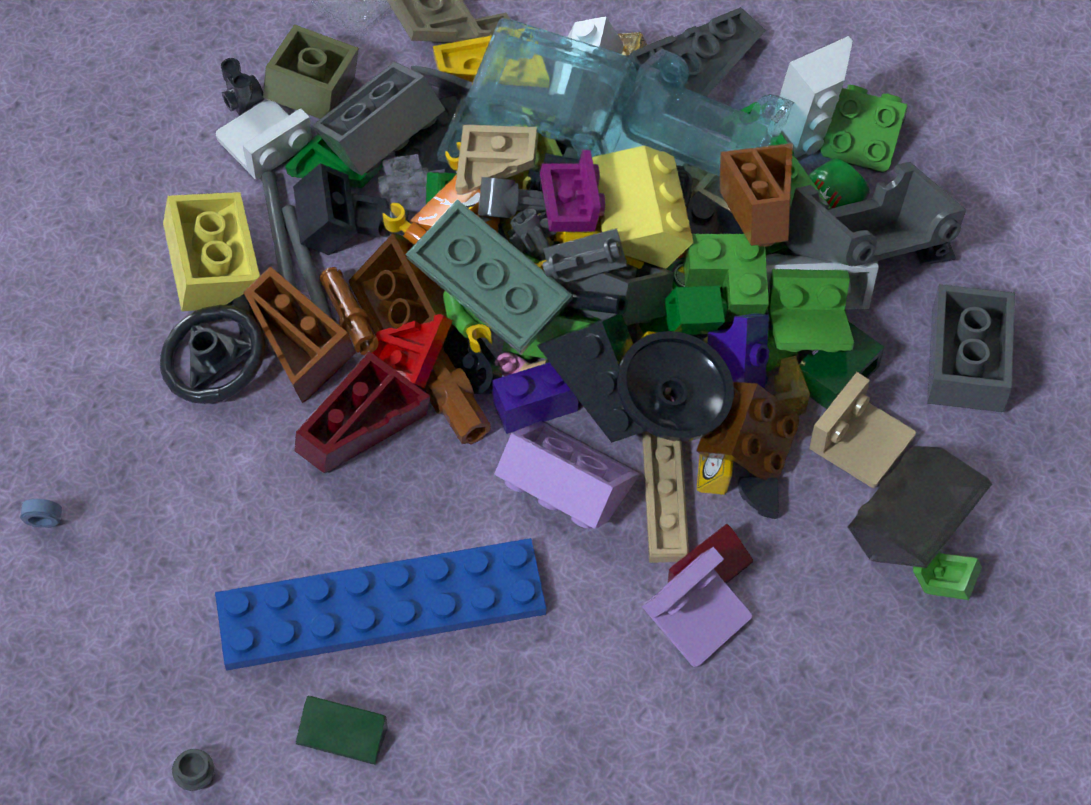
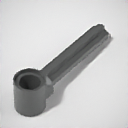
[478,177,546,218]

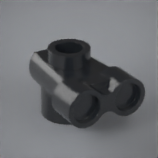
[221,58,265,116]

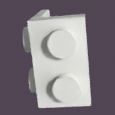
[216,99,312,180]

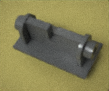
[543,228,628,284]

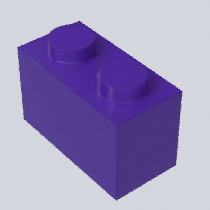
[492,362,578,434]

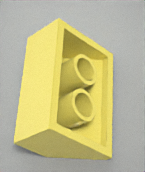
[592,145,694,269]
[163,192,260,311]

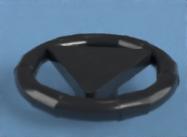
[160,305,265,404]

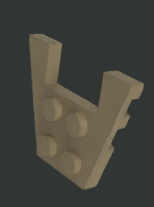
[387,0,518,42]

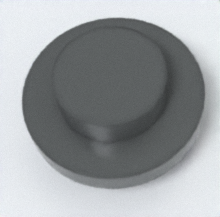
[172,749,215,791]

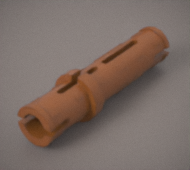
[320,267,379,355]

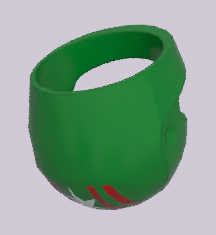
[809,158,870,208]

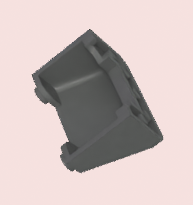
[783,162,966,266]

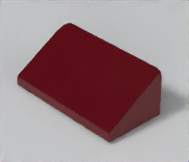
[668,524,753,584]

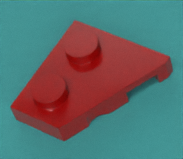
[372,314,453,388]

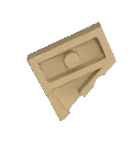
[455,125,538,195]

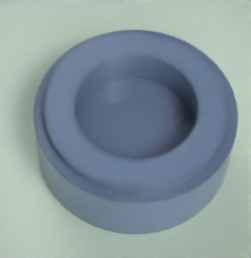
[20,499,62,528]

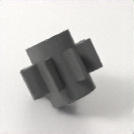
[507,209,557,256]

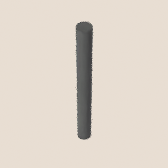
[261,171,297,289]
[282,205,333,320]

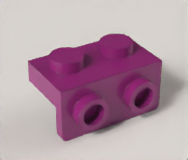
[540,150,605,232]

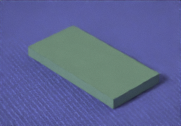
[406,199,573,355]

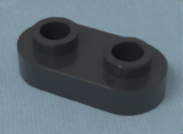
[444,329,502,395]

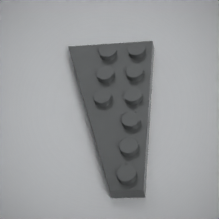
[585,7,766,143]

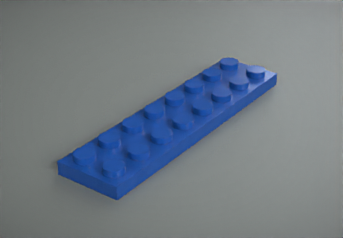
[215,538,546,671]

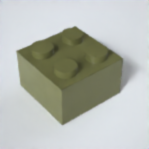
[263,24,359,119]

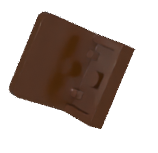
[696,382,799,480]

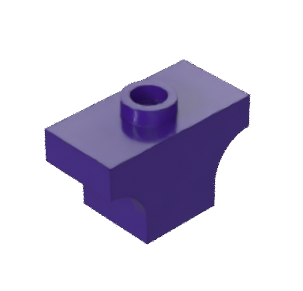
[707,313,769,389]

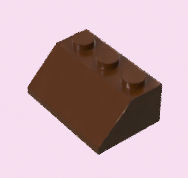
[348,233,456,348]

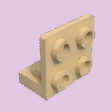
[809,372,916,488]

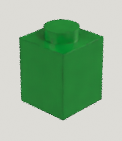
[665,285,727,335]

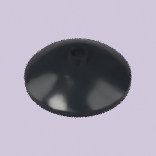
[617,331,734,441]

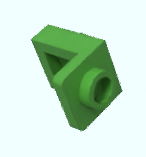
[913,540,982,600]

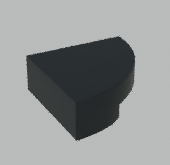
[738,477,779,519]

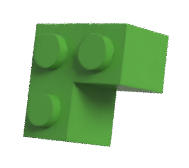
[683,234,769,322]

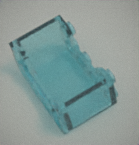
[466,19,641,158]

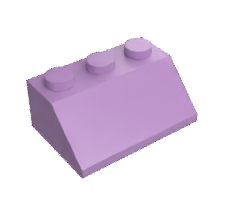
[494,421,640,529]

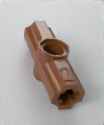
[425,347,491,445]

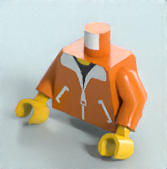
[383,142,501,245]

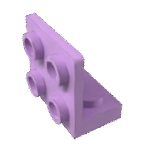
[642,547,752,667]

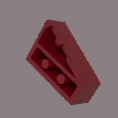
[294,351,430,474]

